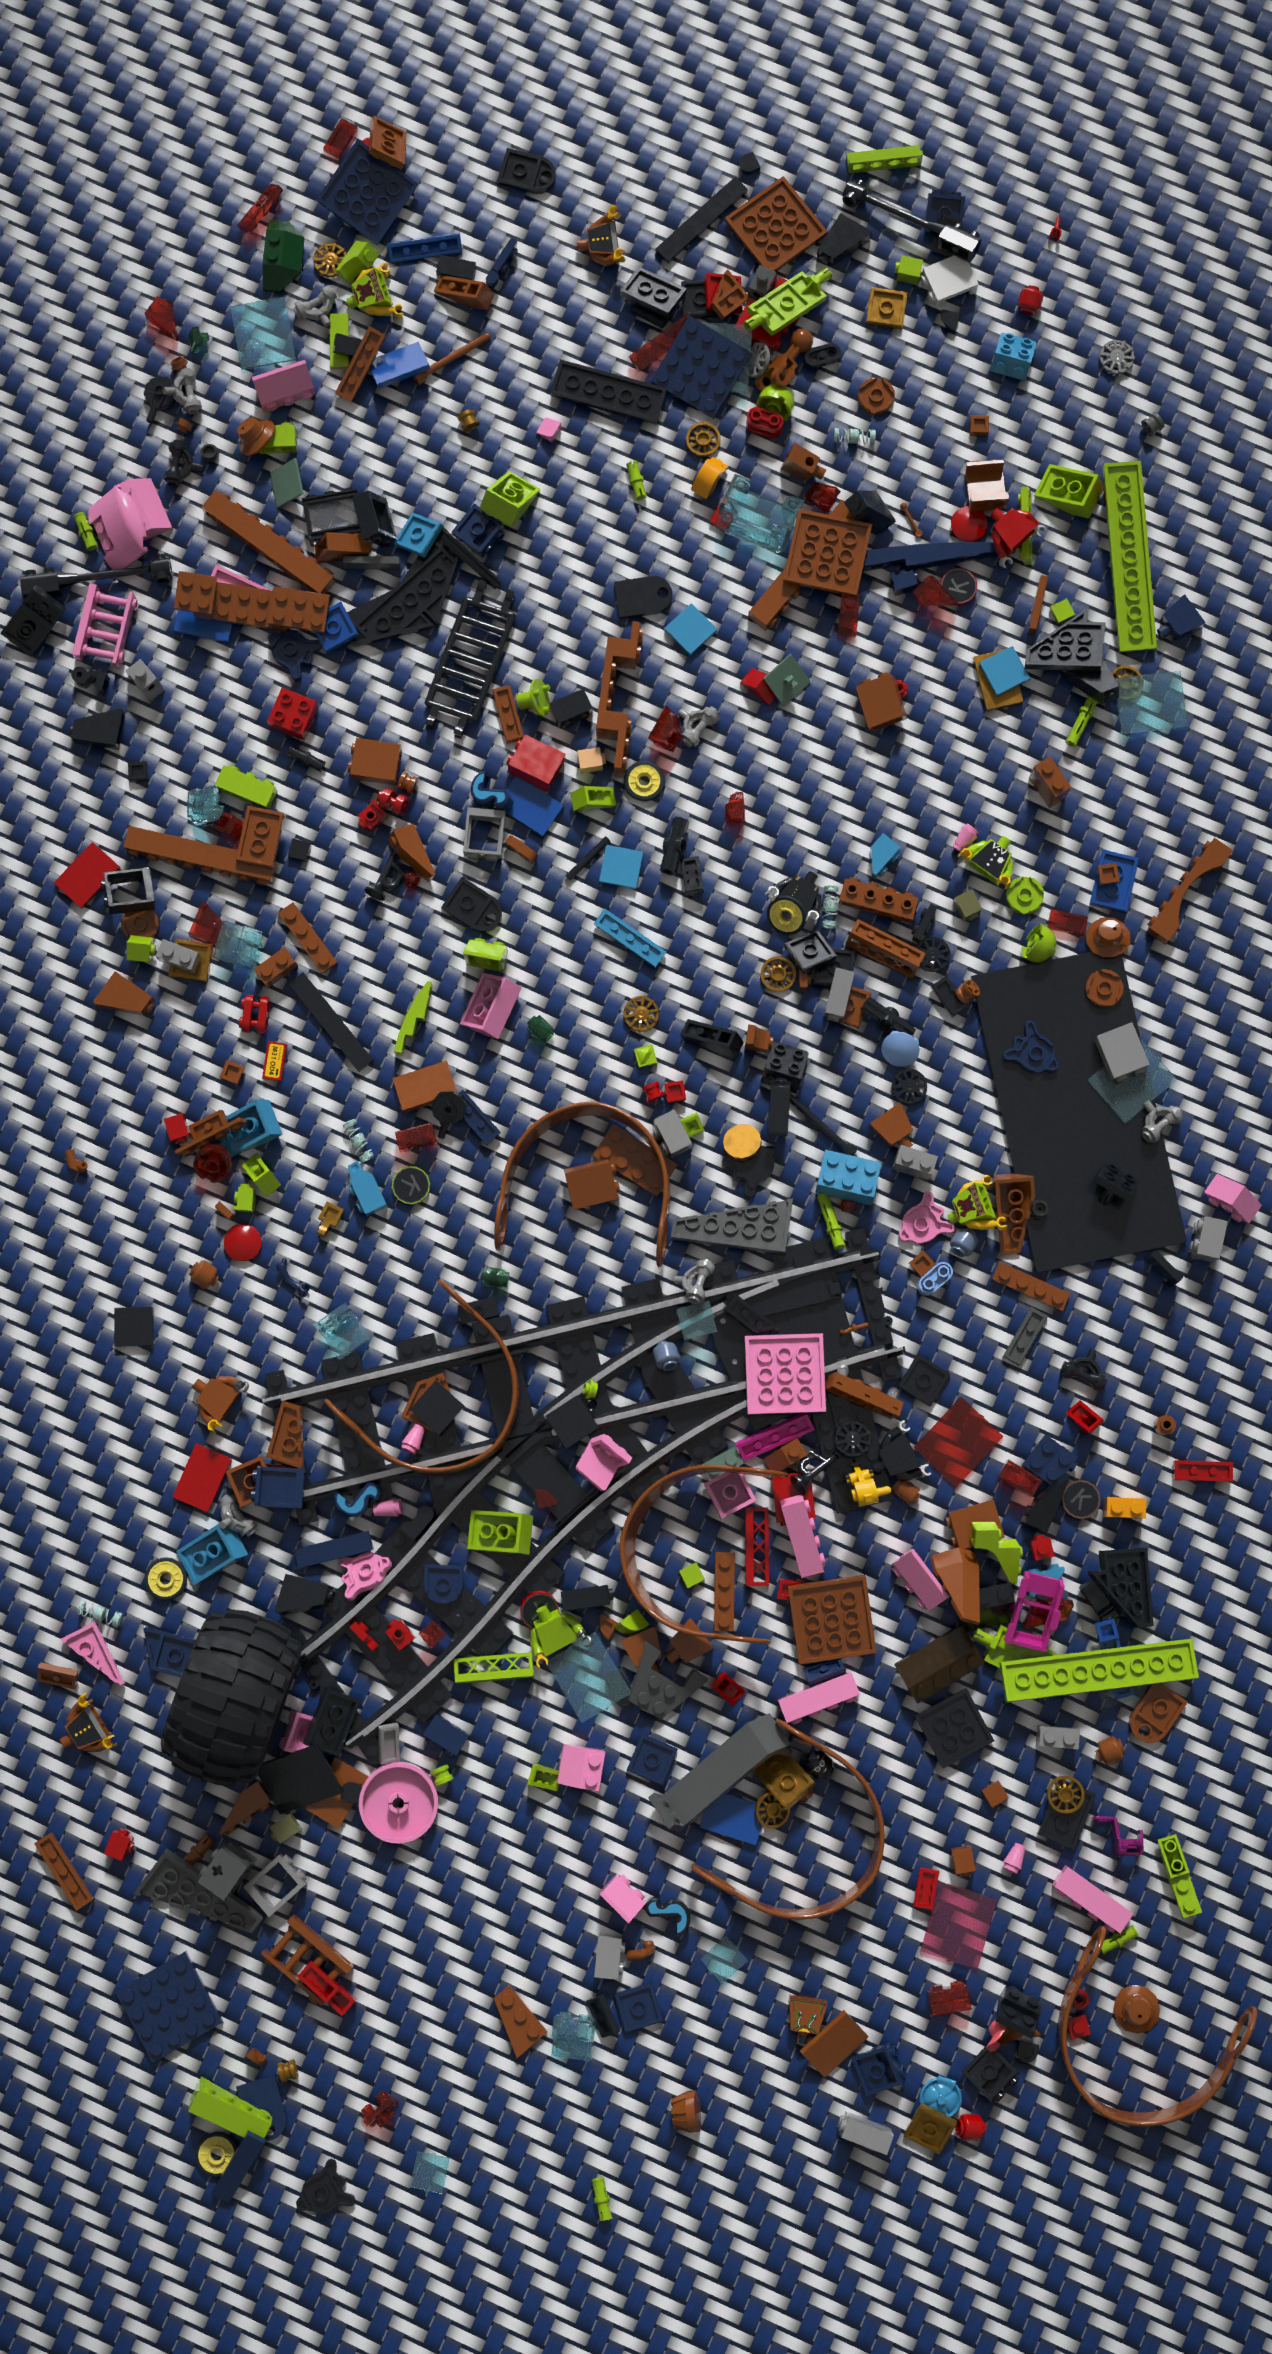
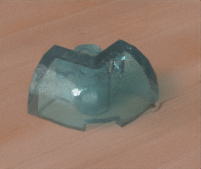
[187,785,224,826]

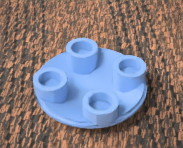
[881,1031,920,1067]

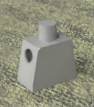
[126,659,165,702]

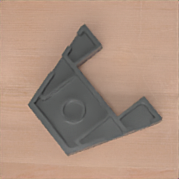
[628,1641,708,1719]

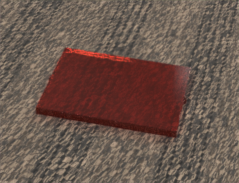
[913,1397,1004,1487]

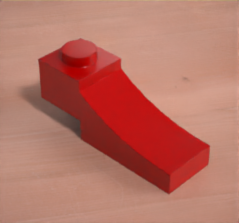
[297,1960,357,2016]

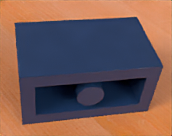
[423,1714,470,1757]

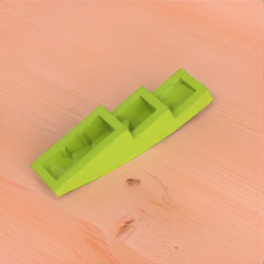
[394,981,433,1056]

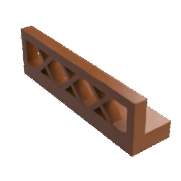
[845,919,926,979]

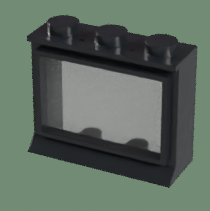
[302,488,362,547]

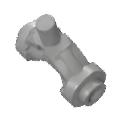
[293,285,337,327]
[163,368,202,414]
[678,706,720,747]
[1142,1100,1183,1143]
[674,1259,715,1304]
[218,1494,258,1537]

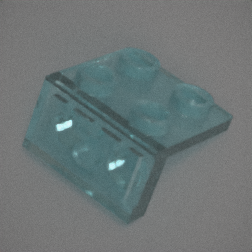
[314,1302,371,1360]

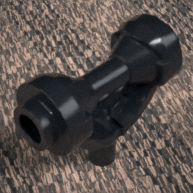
[163,439,203,486]
[1060,1349,1108,1392]

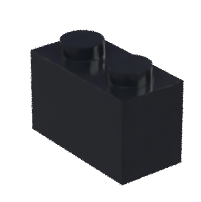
[549,688,593,728]

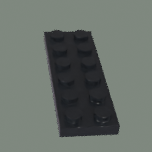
[550,359,667,425]

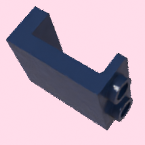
[251,1466,306,1509]

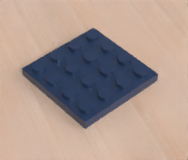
[316,139,418,246]
[651,315,753,419]
[115,1951,224,2063]

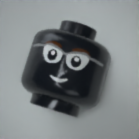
[804,1750,834,1779]

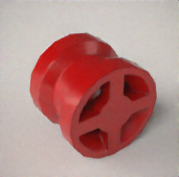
[642,1081,665,1103]

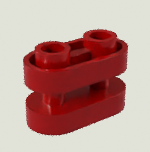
[746,407,783,439]
[376,788,411,815]
[239,995,270,1035]

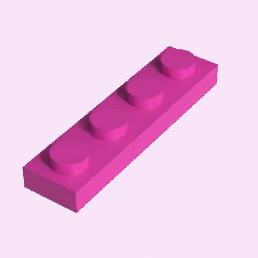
[736,1413,815,1461]

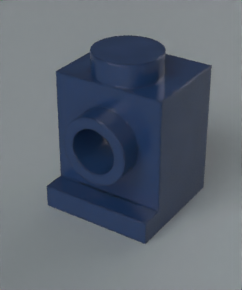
[889,570,919,596]

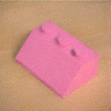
[252,360,316,412]
[114,478,173,541]
[460,973,522,1039]
[892,1549,950,1611]

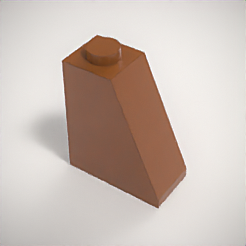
[315,532,372,563]
[93,971,155,1016]

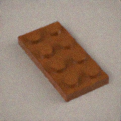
[593,1124,678,1197]

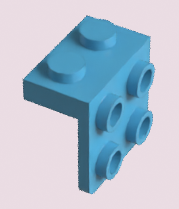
[990,333,1036,381]

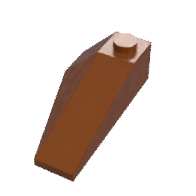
[993,1173,1035,1255]
[930,1547,980,1625]

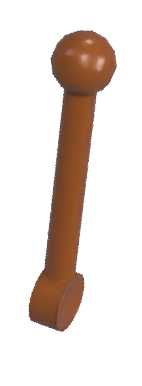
[900,503,923,538]

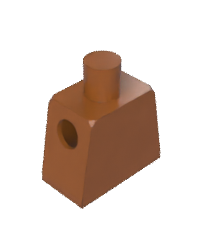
[780,443,826,481]
[869,1103,913,1148]
[665,1618,714,1664]
[620,1626,662,1672]

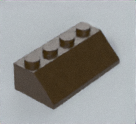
[894,1625,985,1704]

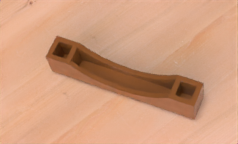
[1147,837,1233,945]

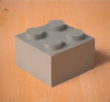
[652,1109,692,1159]
[1188,1216,1228,1263]

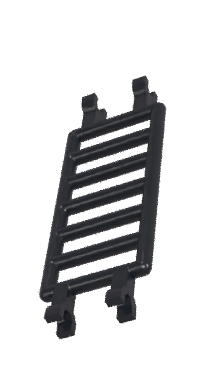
[424,579,516,739]

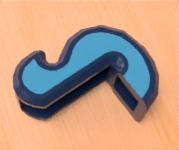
[471,771,514,812]
[333,1482,382,1517]

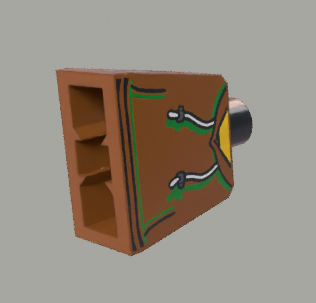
[789,1994,828,2044]

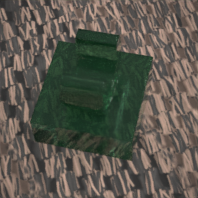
[188,327,209,353]

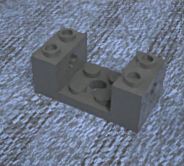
[198,1841,257,1901]

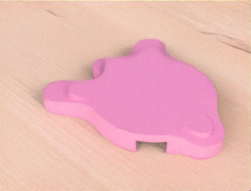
[898,1192,955,1244]
[339,1552,392,1601]

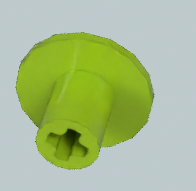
[516,679,551,716]

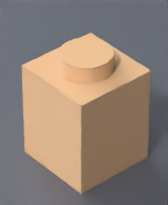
[578,747,606,774]

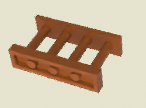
[261,1914,354,2006]

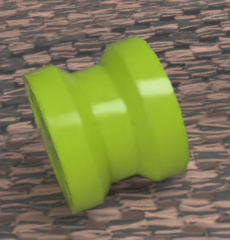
[430,1764,454,1786]

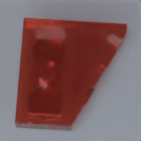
[188,901,231,949]
[1023,1594,1074,1628]

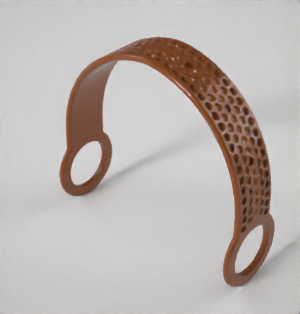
[494,1102,671,1267]
[324,1279,519,1474]
[619,1465,789,1645]
[691,1719,885,1920]
[1058,1926,1257,2126]

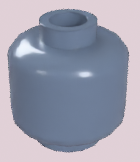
[950,1228,978,1257]
[652,1341,680,1371]

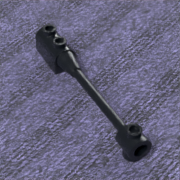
[842,179,982,263]
[20,553,172,599]

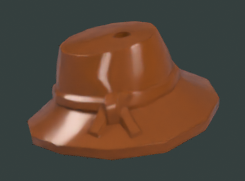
[237,417,276,456]
[1086,917,1131,958]
[1113,1985,1160,2034]

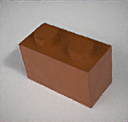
[254,947,298,988]

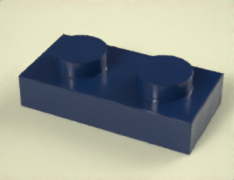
[803,1658,847,1687]

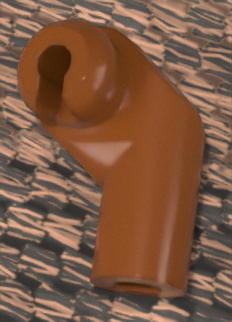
[64,1149,88,1173]
[627,1941,655,1960]

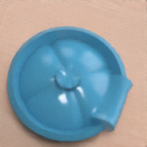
[920,2075,962,2118]

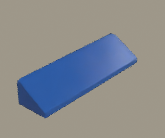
[387,232,463,263]

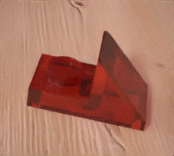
[804,482,841,513]

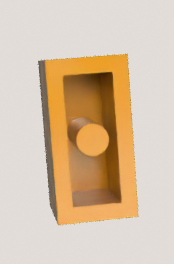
[1103,1497,1146,1519]

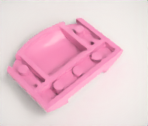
[88,485,147,570]

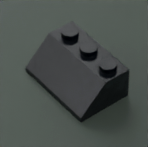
[951,1582,1015,1632]

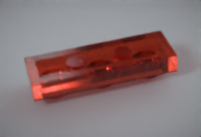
[237,184,284,232]

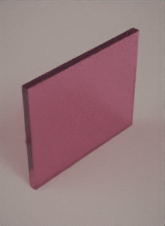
[920,1881,997,1969]

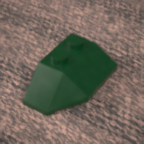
[262,220,305,292]

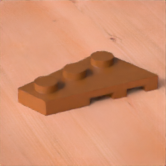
[266,1401,304,1469]
[494,1985,547,2058]

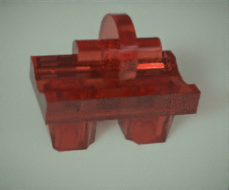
[361,2091,399,2128]

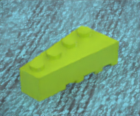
[188,2076,272,2138]

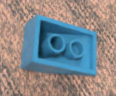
[219,1100,283,1159]
[176,1524,248,1585]

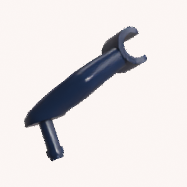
[276,1258,310,1297]

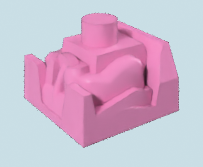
[279,1710,313,1753]

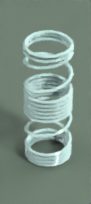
[834,428,876,444]
[822,885,839,929]
[343,1119,374,1162]
[77,1600,123,1628]

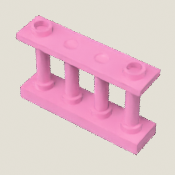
[72,583,138,669]

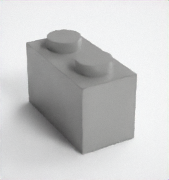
[156,939,201,974]
[1036,1725,1080,1749]
[594,1934,626,1980]

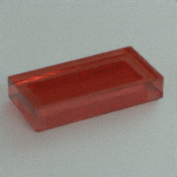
[323,118,358,159]
[1047,909,1088,936]

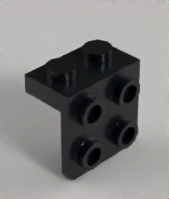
[760,1042,809,1094]

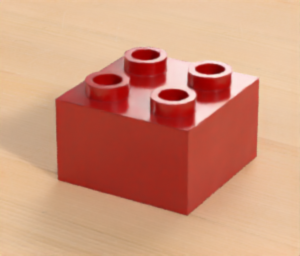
[267,688,319,741]

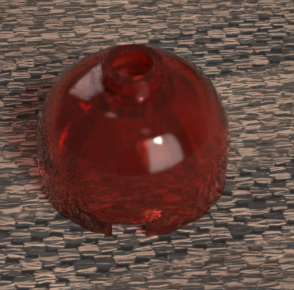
[193,1143,233,1183]

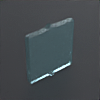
[676,1301,717,1341]
[701,1936,748,1984]
[410,2151,450,2194]

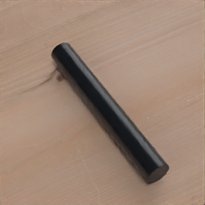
[565,836,611,881]

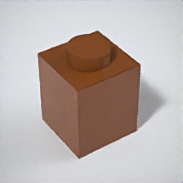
[950,1845,976,1877]

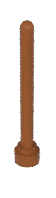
[412,333,491,386]

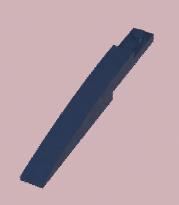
[862,542,1016,572]

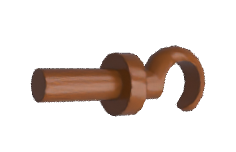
[839,1322,869,1335]

